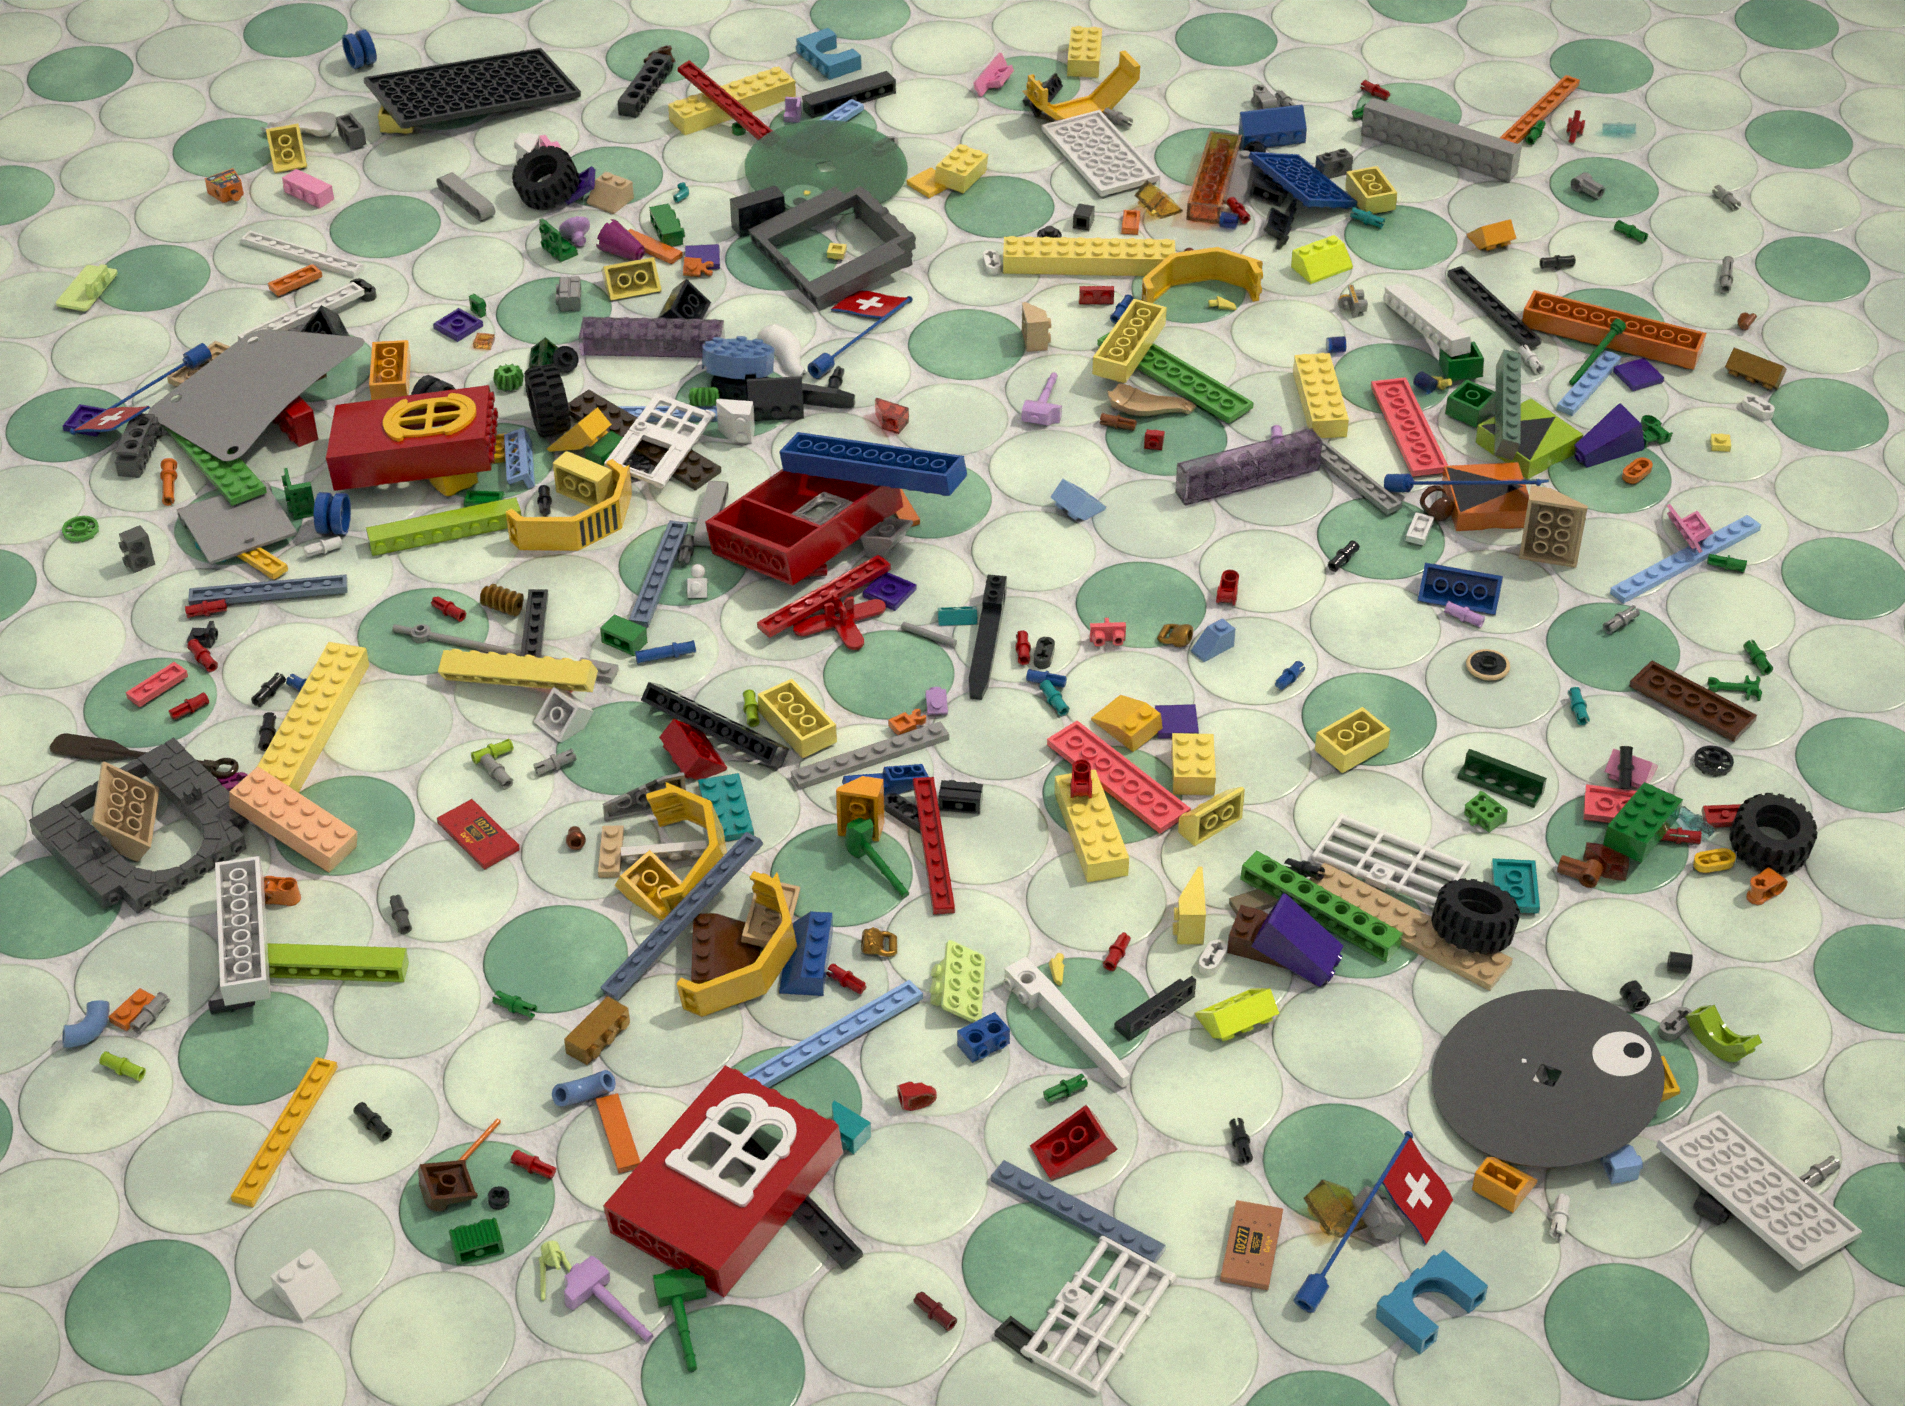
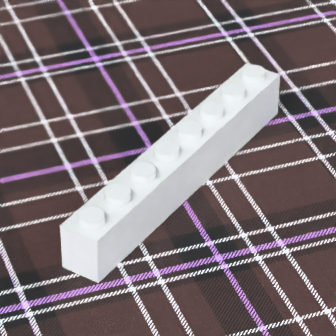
[1383,283,1471,357]

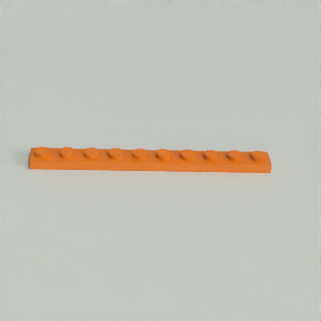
[1500,75,1580,144]

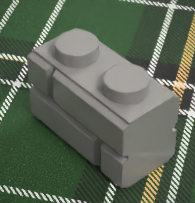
[556,276,581,312]
[1352,1186,1405,1242]

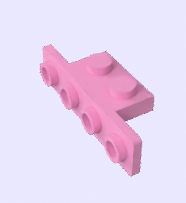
[973,53,1014,97]
[1667,504,1713,553]

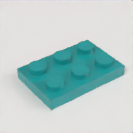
[1491,858,1540,914]

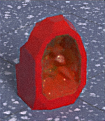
[897,1081,937,1111]

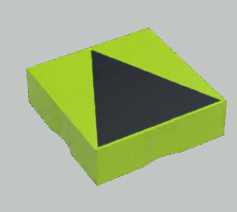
[1475,398,1583,479]

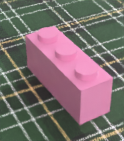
[282,169,334,208]

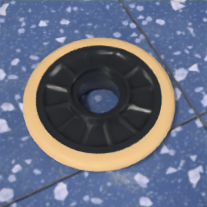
[1466,649,1510,680]

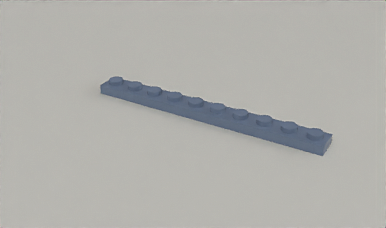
[600,832,763,1001]

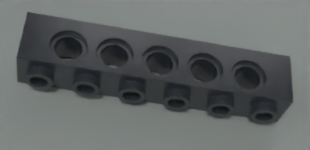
[617,52,673,118]

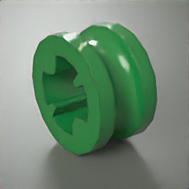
[732,122,746,136]

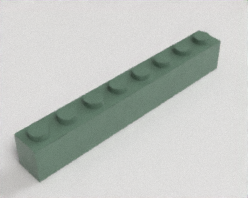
[1494,349,1521,460]

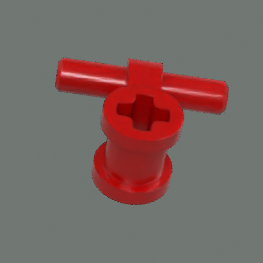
[1566,110,1586,143]

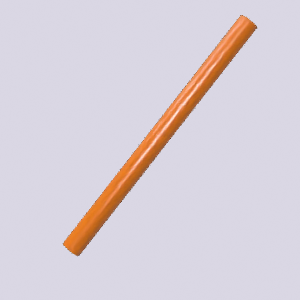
[459,1118,501,1161]

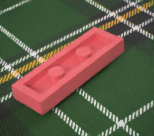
[126,662,188,707]

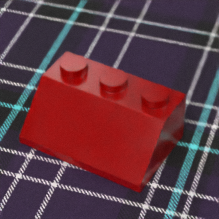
[659,719,728,780]

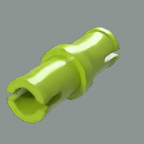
[743,689,760,727]
[471,738,514,765]
[99,1051,146,1082]

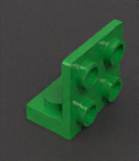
[539,218,578,262]
[281,468,315,520]

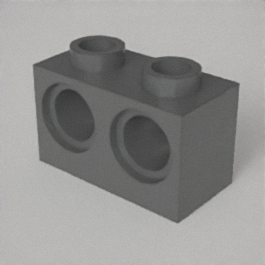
[336,113,367,149]
[118,525,155,573]

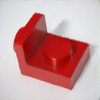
[1144,429,1165,450]

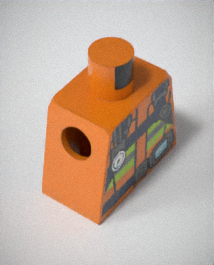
[205,168,244,203]

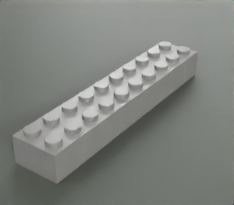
[1361,98,1522,183]

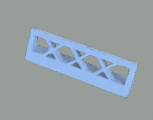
[504,427,535,489]

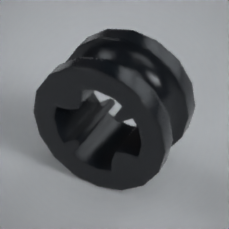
[488,1186,510,1210]

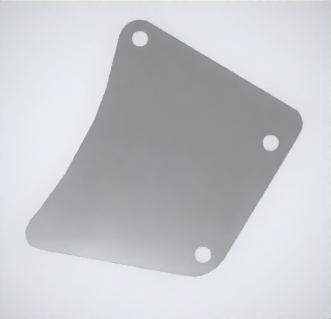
[148,329,364,461]

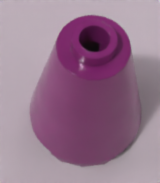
[596,219,645,261]

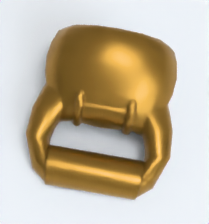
[1157,624,1193,648]
[861,927,897,957]

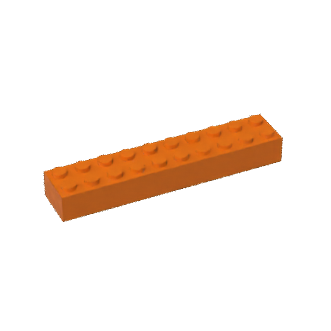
[1522,290,1706,370]

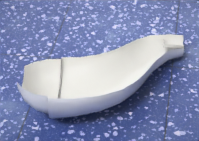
[260,111,337,137]
[757,324,806,377]

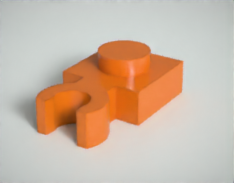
[683,257,714,277]
[888,709,926,735]

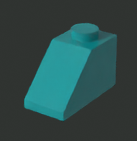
[832,1100,871,1154]

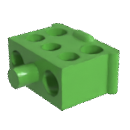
[1464,791,1508,833]

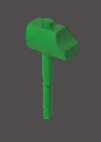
[845,818,909,898]
[653,1268,707,1372]

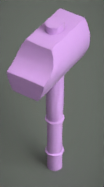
[1021,372,1062,425]
[564,1255,653,1342]

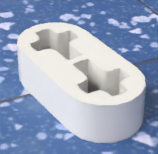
[983,249,1001,275]
[1742,394,1775,420]
[1198,939,1227,976]

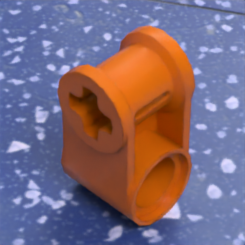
[1746,868,1788,905]
[264,876,301,906]

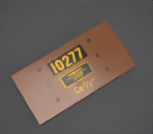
[1220,1200,1283,1290]

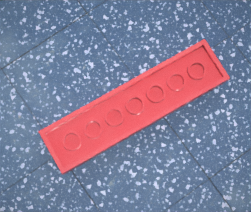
[1371,377,1448,477]
[1047,721,1191,834]

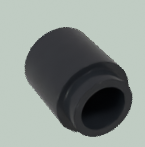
[1693,1192,1731,1225]

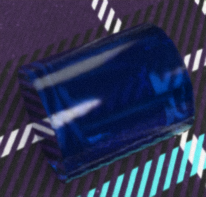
[1219,211,1239,229]
[1326,336,1347,353]
[1413,371,1438,394]

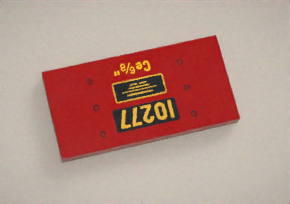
[437,799,520,870]

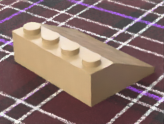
[1519,485,1588,568]
[91,761,160,862]

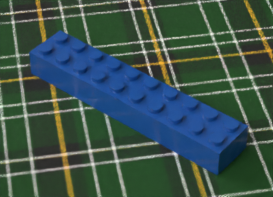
[779,432,967,496]

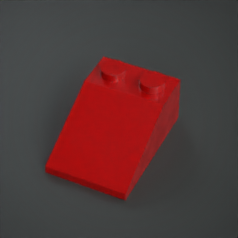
[1030,1105,1118,1180]

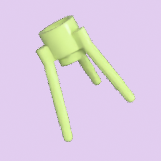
[538,1241,572,1301]

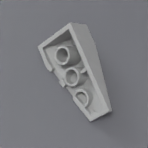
[1226,151,1269,205]
[602,772,686,821]

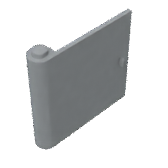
[177,480,297,565]

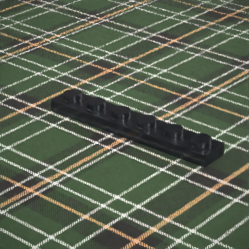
[520,589,549,658]

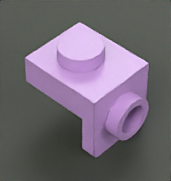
[925,687,948,716]

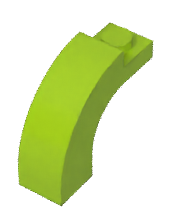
[1685,1005,1763,1062]

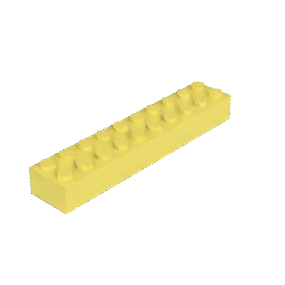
[1003,236,1175,276]
[258,642,369,793]

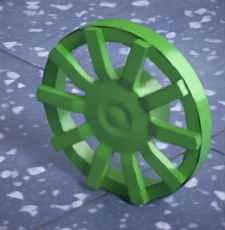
[62,516,99,542]

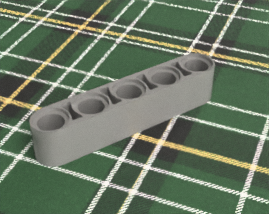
[436,172,495,221]
[694,480,729,547]

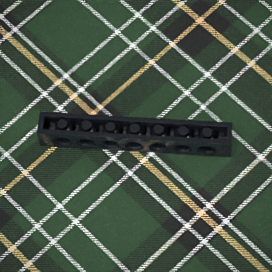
[641,682,790,767]

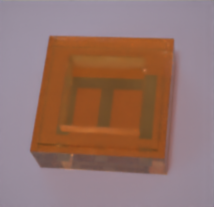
[473,333,495,350]

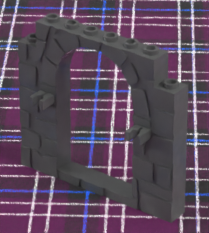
[29,737,249,914]

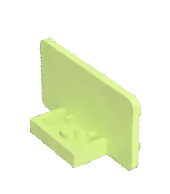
[56,264,118,311]
[929,940,985,1023]

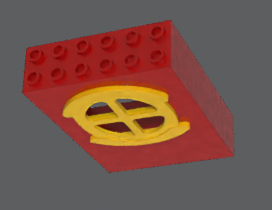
[326,385,499,491]

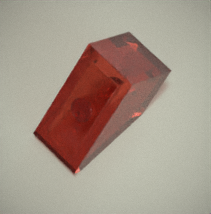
[875,398,909,434]
[1583,842,1629,881]

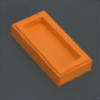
[1121,210,1140,235]

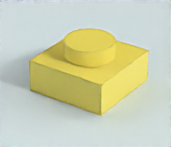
[827,243,847,260]
[1710,433,1731,452]

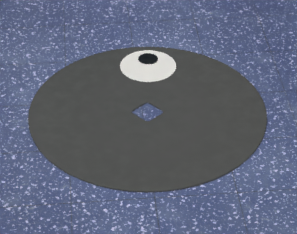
[1432,989,1665,1168]

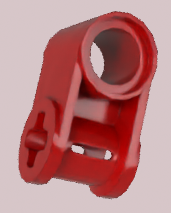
[1216,570,1239,606]
[1070,759,1092,799]

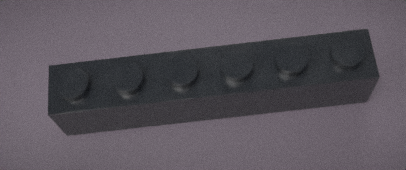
[802,71,896,119]

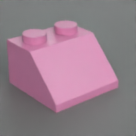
[1605,748,1658,789]

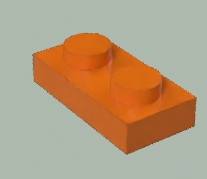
[109,988,156,1032]

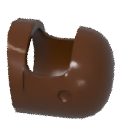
[1420,485,1454,521]

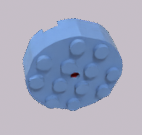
[702,336,775,379]

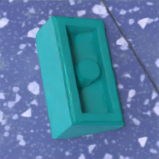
[937,606,978,626]

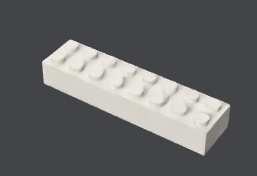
[215,856,271,1006]

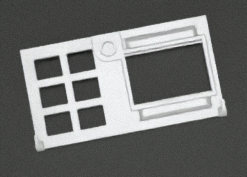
[604,393,715,489]

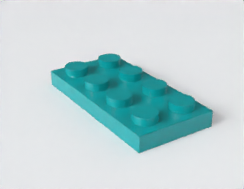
[698,773,754,842]

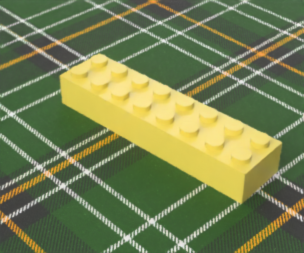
[668,66,796,135]

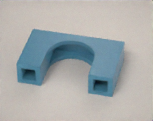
[796,28,861,80]
[1376,1250,1488,1355]

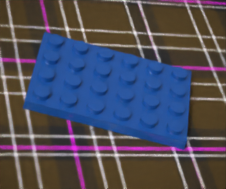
[1248,152,1358,209]

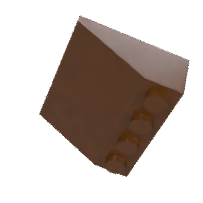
[691,913,760,984]

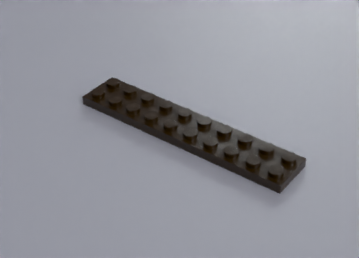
[568,389,721,490]

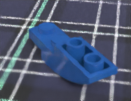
[842,764,929,797]

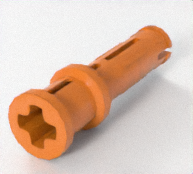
[160,458,178,506]

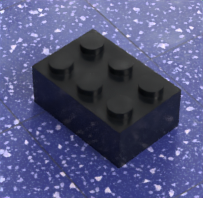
[730,185,785,237]

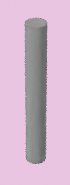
[901,622,957,647]

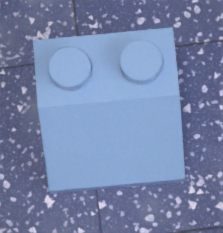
[1051,479,1106,521]

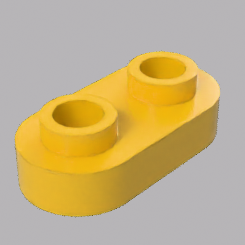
[1693,848,1736,873]

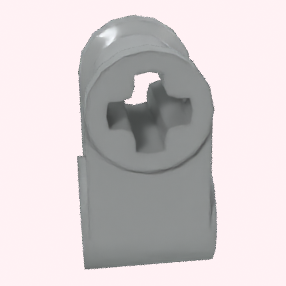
[1251,84,1277,110]

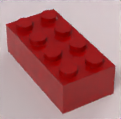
[272,396,318,447]

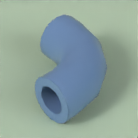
[62,1000,110,1048]
[552,1070,616,1107]

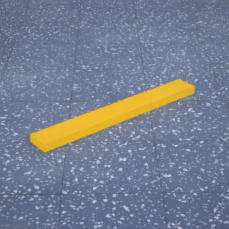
[231,1057,338,1207]

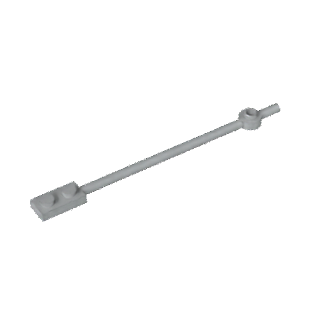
[392,624,619,684]

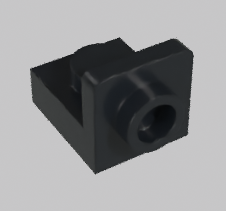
[187,621,218,648]

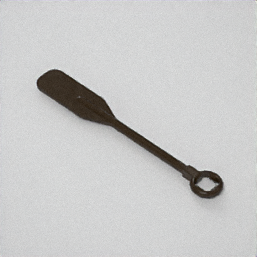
[50,733,239,779]

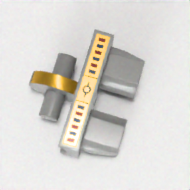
[1337,285,1368,318]

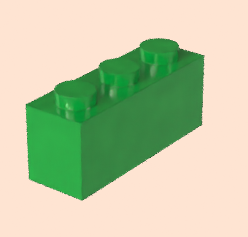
[649,203,685,247]

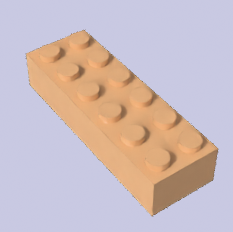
[229,766,357,873]

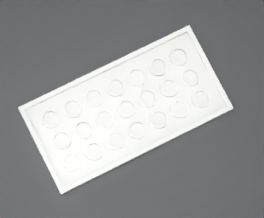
[1042,110,1160,196]
[1656,1110,1862,1271]

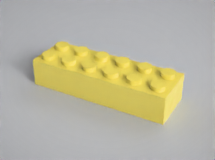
[1092,299,1167,383]
[1293,353,1349,438]
[1054,769,1129,883]

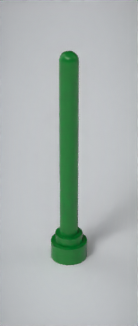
[1569,319,1627,386]

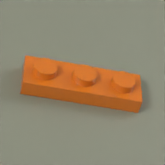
[268,264,323,296]

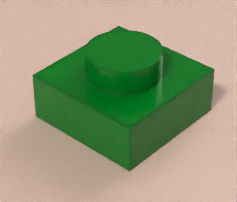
[469,293,487,318]

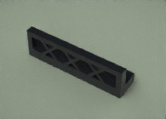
[1114,976,1196,1041]

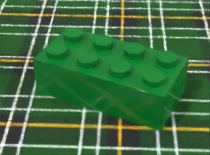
[1603,782,1683,863]

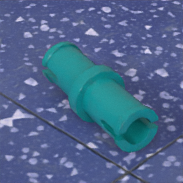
[1350,207,1385,229]
[1039,680,1070,716]
[1568,687,1590,725]

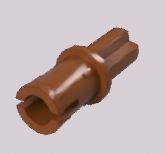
[1100,413,1137,430]

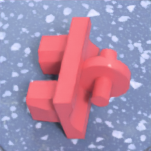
[1089,617,1126,646]

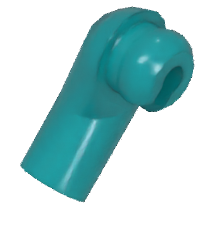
[673,182,689,203]

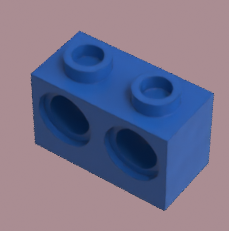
[957,1012,1010,1063]

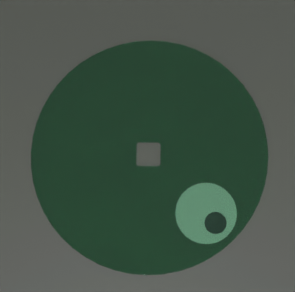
[745,120,908,215]

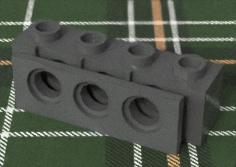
[115,413,162,478]

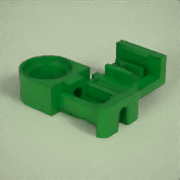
[1640,415,1673,448]

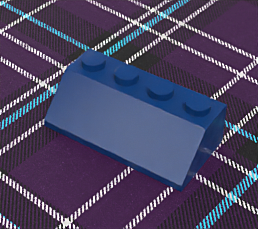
[1238,104,1307,150]
[1418,563,1503,615]
[779,911,833,996]

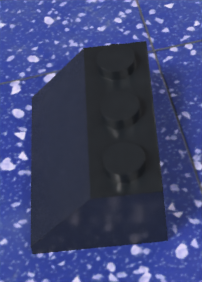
[657,279,711,334]
[301,305,350,336]
[747,376,804,421]

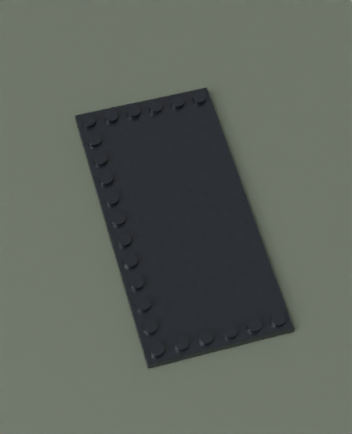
[364,48,581,129]

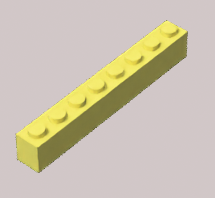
[438,649,598,693]

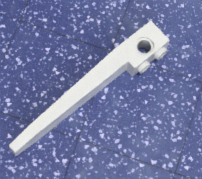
[1004,957,1130,1088]

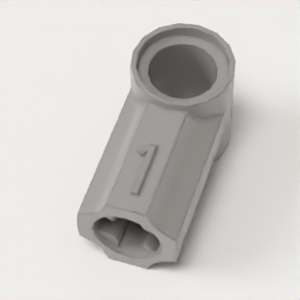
[1570,172,1606,200]

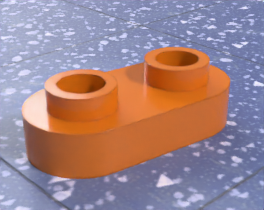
[1622,457,1653,484]

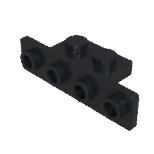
[1022,73,1063,118]
[1263,200,1297,249]

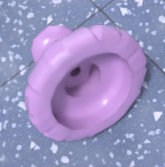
[558,216,590,247]

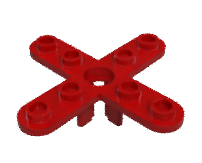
[793,592,886,650]

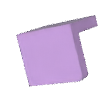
[784,97,802,123]

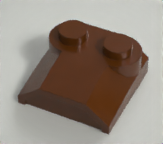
[418,1160,478,1212]

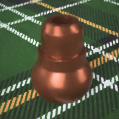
[566,826,586,850]

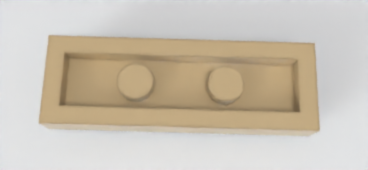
[598,825,624,878]

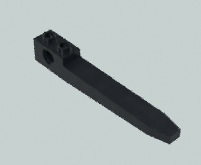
[711,375,855,408]
[969,574,1007,700]

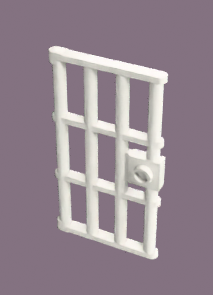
[1311,813,1471,906]
[1020,1236,1177,1396]

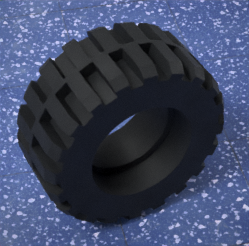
[512,146,579,210]
[524,364,571,437]
[1729,793,1818,875]
[1431,878,1520,954]

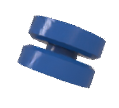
[342,29,377,69]
[314,492,351,535]

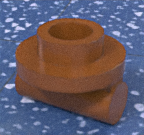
[1737,312,1757,330]

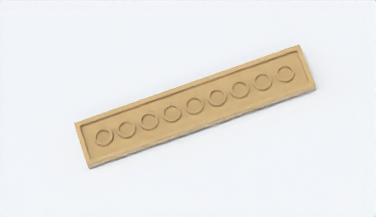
[1309,863,1513,991]

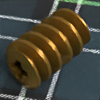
[480,584,524,617]

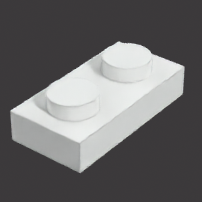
[1405,513,1434,545]

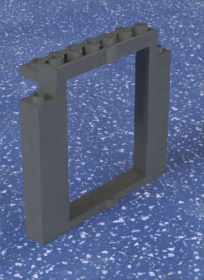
[749,186,916,311]

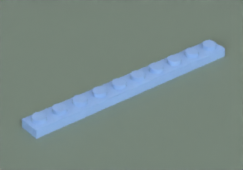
[1610,515,1761,604]
[743,980,923,1088]

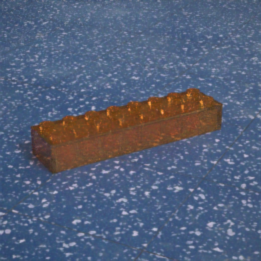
[1186,131,1242,224]

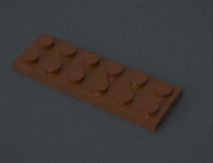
[1629,660,1757,742]

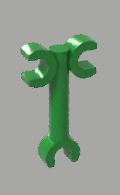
[1707,675,1762,701]

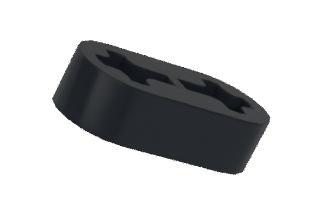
[349,278,377,302]
[1034,637,1055,669]

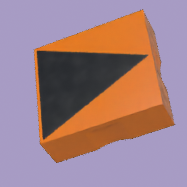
[1442,462,1529,531]

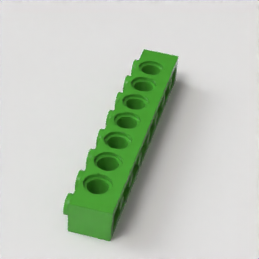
[1240,850,1403,963]

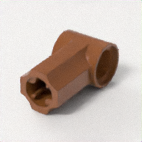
[1557,855,1604,888]

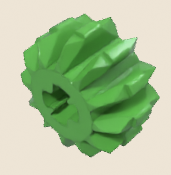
[493,363,524,392]
[688,387,719,406]

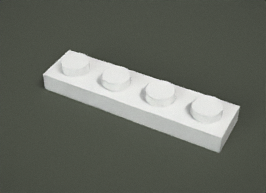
[621,840,707,864]

